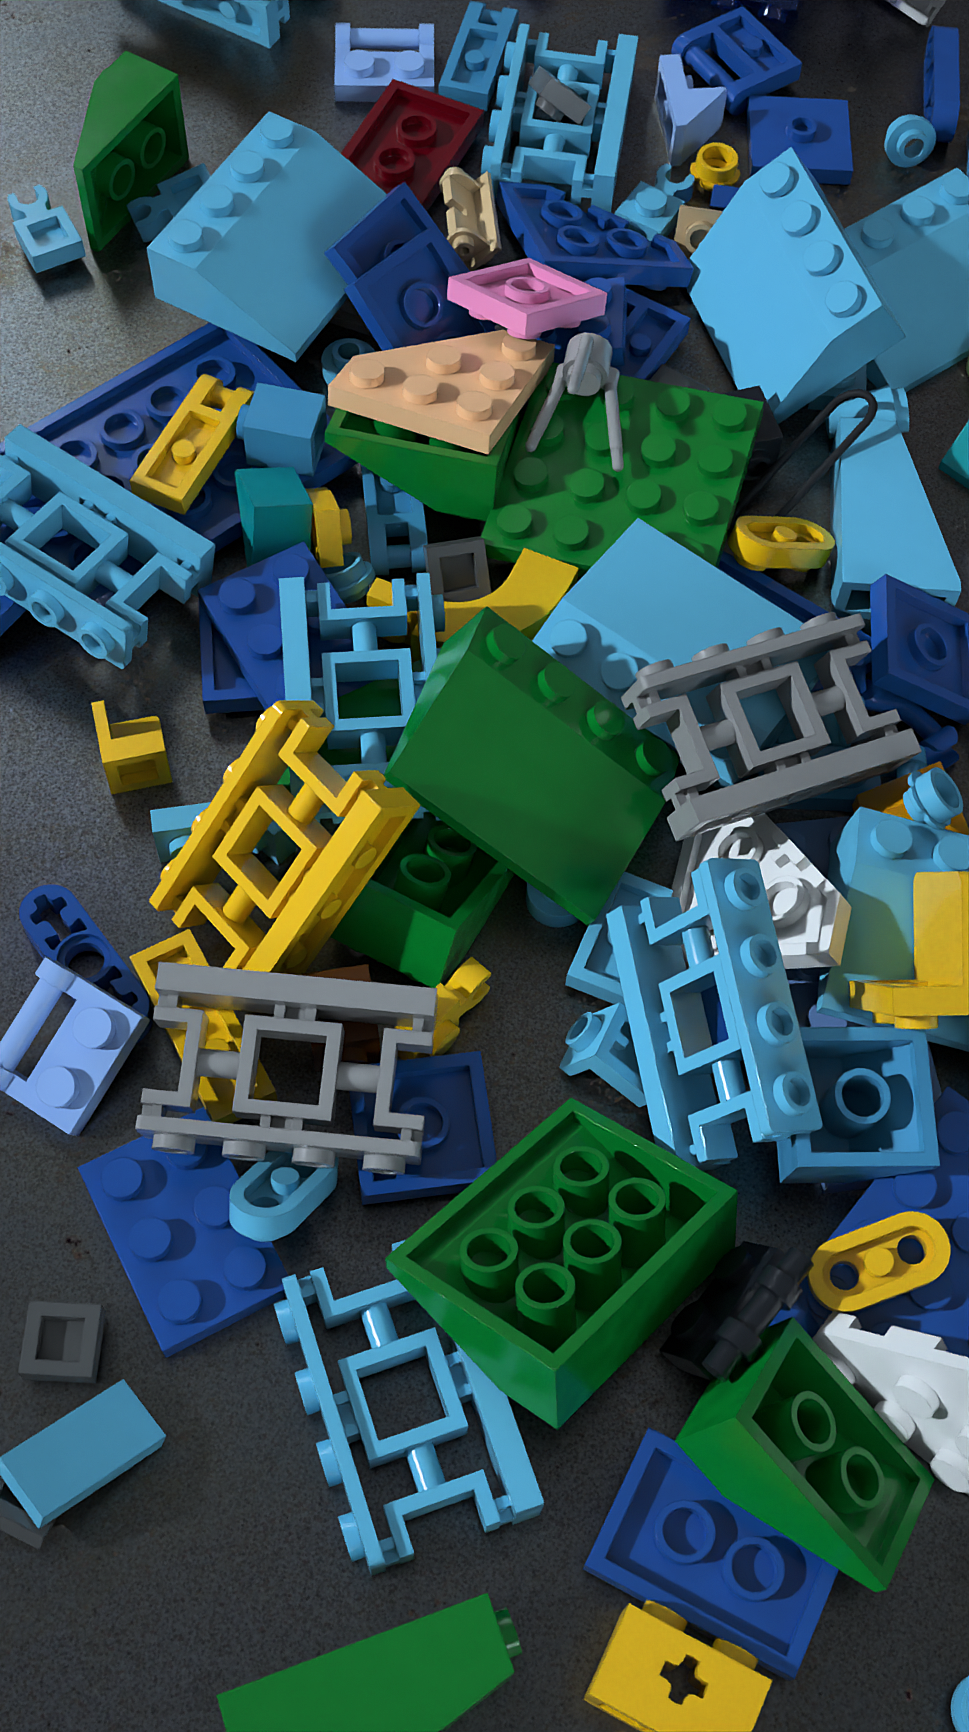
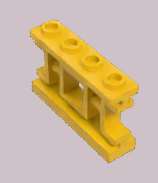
[149,700,421,975]

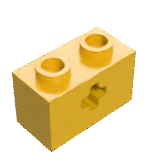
[583,1600,772,1732]

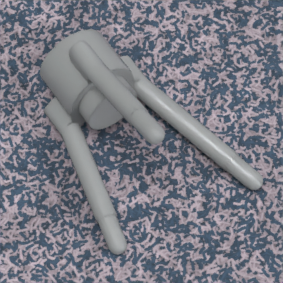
[525,333,624,472]

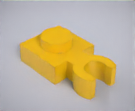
[305,487,352,568]
[394,956,491,1060]

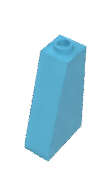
[830,417,961,619]

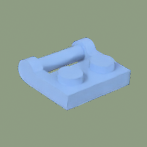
[334,22,434,102]
[0,956,151,1136]

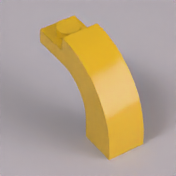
[366,548,579,663]

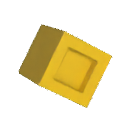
[91,700,173,794]

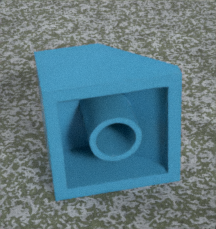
[777,1027,940,1183]

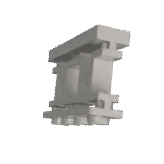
[621,612,922,841]
[135,962,438,1175]

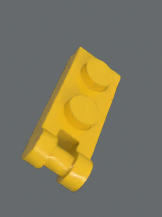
[129,374,254,515]

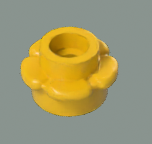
[690,143,740,192]

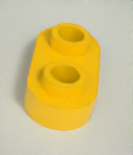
[727,516,835,572]
[807,1211,951,1314]

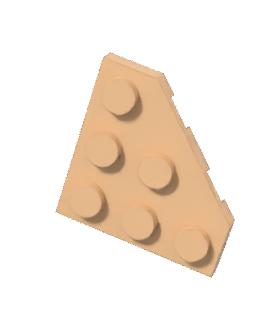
[328,330,555,455]

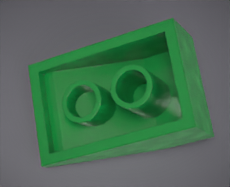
[73,51,189,253]
[325,408,521,521]
[330,812,515,988]
[675,1316,935,1593]

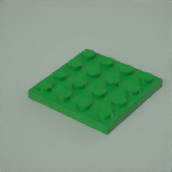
[481,362,764,578]

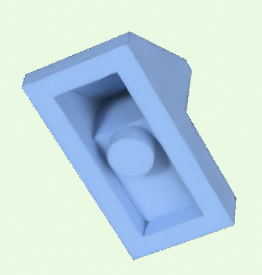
[655,54,727,166]

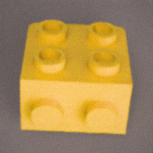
[849,871,969,1029]

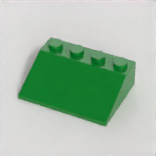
[383,606,680,925]
[385,1098,738,1430]

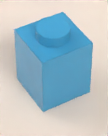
[236,382,327,477]

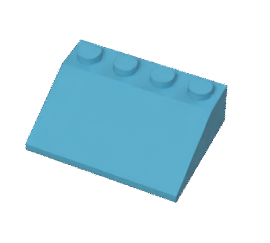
[147,111,387,362]
[686,147,906,424]
[845,168,969,392]
[532,518,834,789]
[816,806,969,1052]

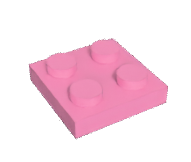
[447,258,607,339]

